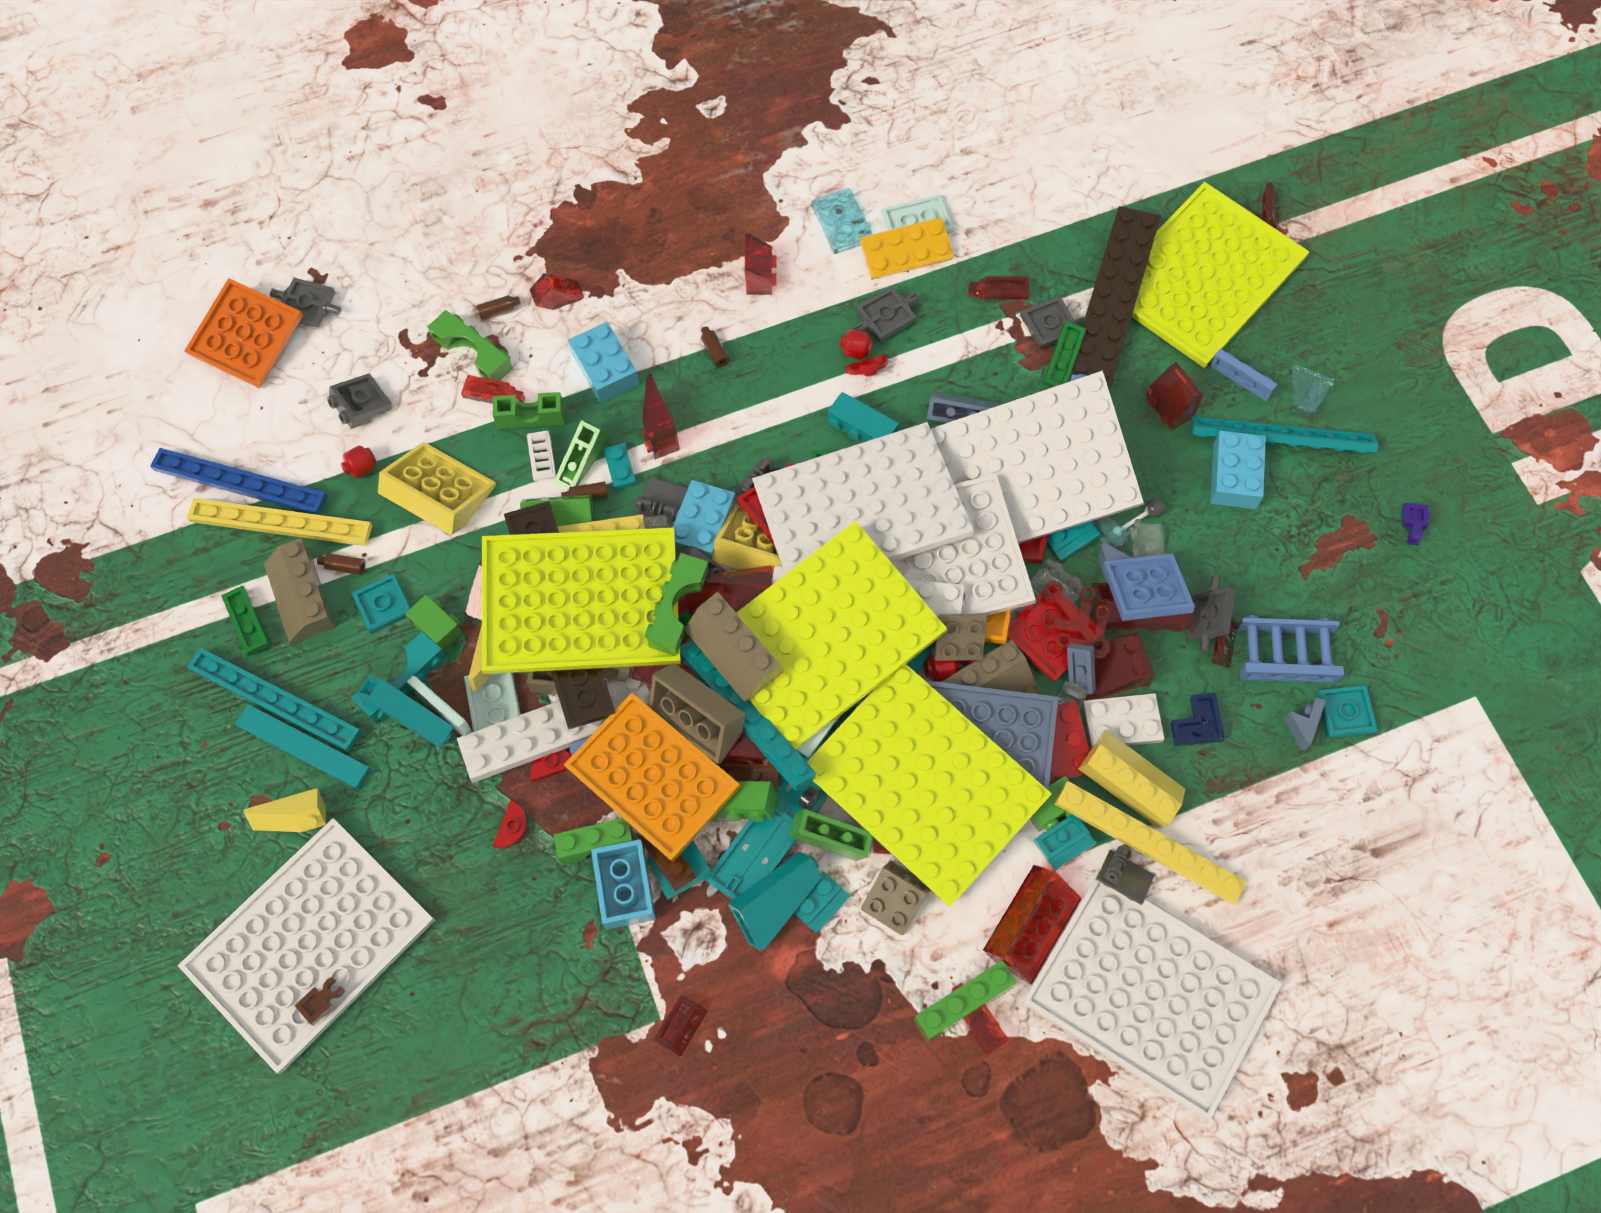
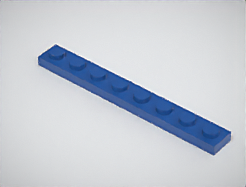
[150,447,328,515]

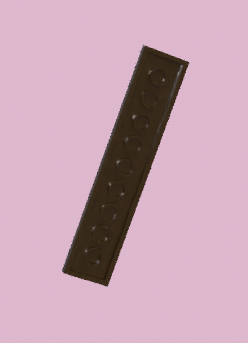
[1068,206,1161,392]
[504,501,615,730]

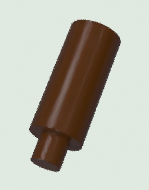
[476,295,521,320]
[701,326,730,368]
[561,481,608,500]
[317,553,366,575]

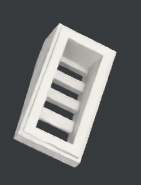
[527,431,556,481]

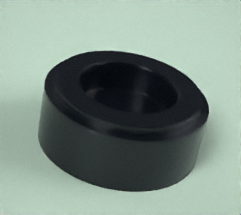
[799,786,821,811]

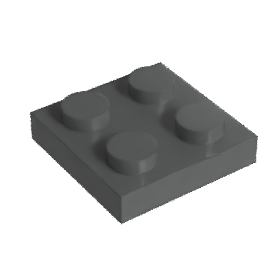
[1020,296,1077,350]

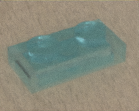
[1091,516,1132,551]

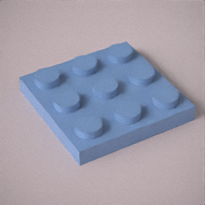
[1103,553,1195,621]

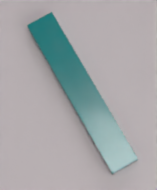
[234,704,371,790]

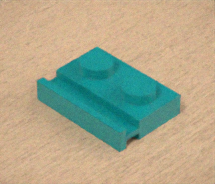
[1047,521,1101,563]
[1034,815,1097,871]
[793,871,850,935]

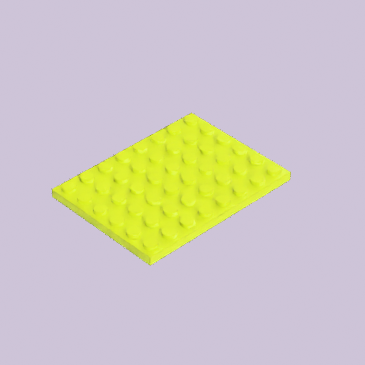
[1132,182,1309,368]
[736,521,947,750]
[482,528,681,674]
[807,664,1052,907]

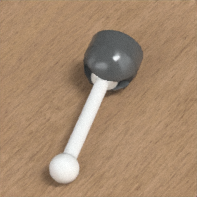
[1113,497,1165,536]

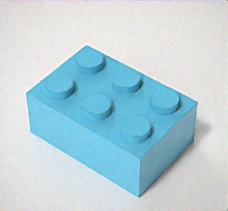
[568,322,640,404]
[1210,431,1266,509]
[672,480,736,560]
[591,839,656,930]

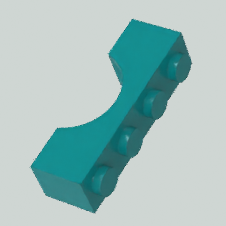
[351,631,447,724]

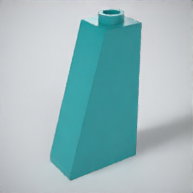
[355,675,454,747]
[728,852,822,951]

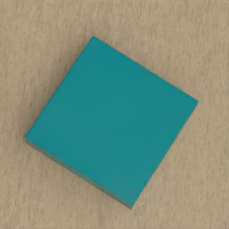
[352,573,411,634]
[1316,685,1378,738]
[647,840,712,900]

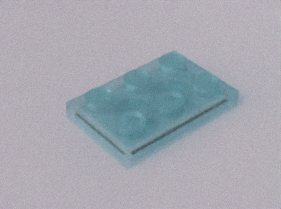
[811,187,873,255]

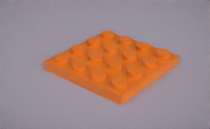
[184,278,304,389]

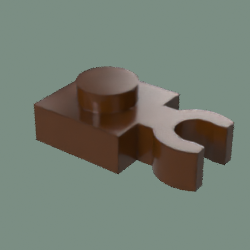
[294,977,345,1026]

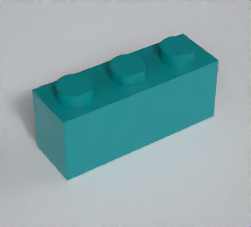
[827,391,899,443]

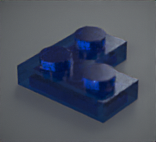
[1170,693,1225,746]

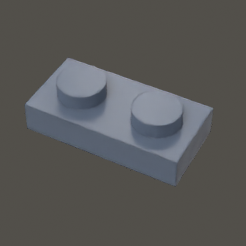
[1067,644,1096,694]

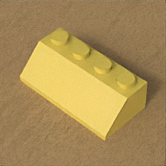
[1078,730,1185,829]

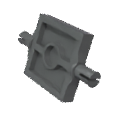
[270,277,342,327]
[852,287,919,342]
[1185,576,1236,653]

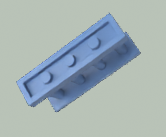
[1237,615,1344,683]

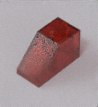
[529,273,584,310]

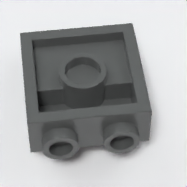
[327,373,392,429]

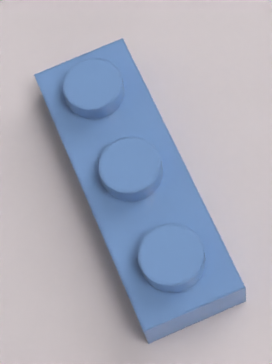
[1210,349,1277,401]

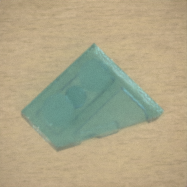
[1292,364,1334,417]

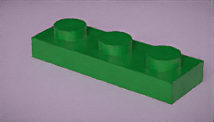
[1042,321,1086,388]
[221,585,270,656]

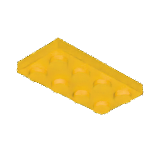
[859,217,954,280]

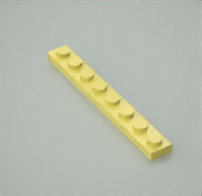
[187,498,372,546]
[1055,781,1246,905]

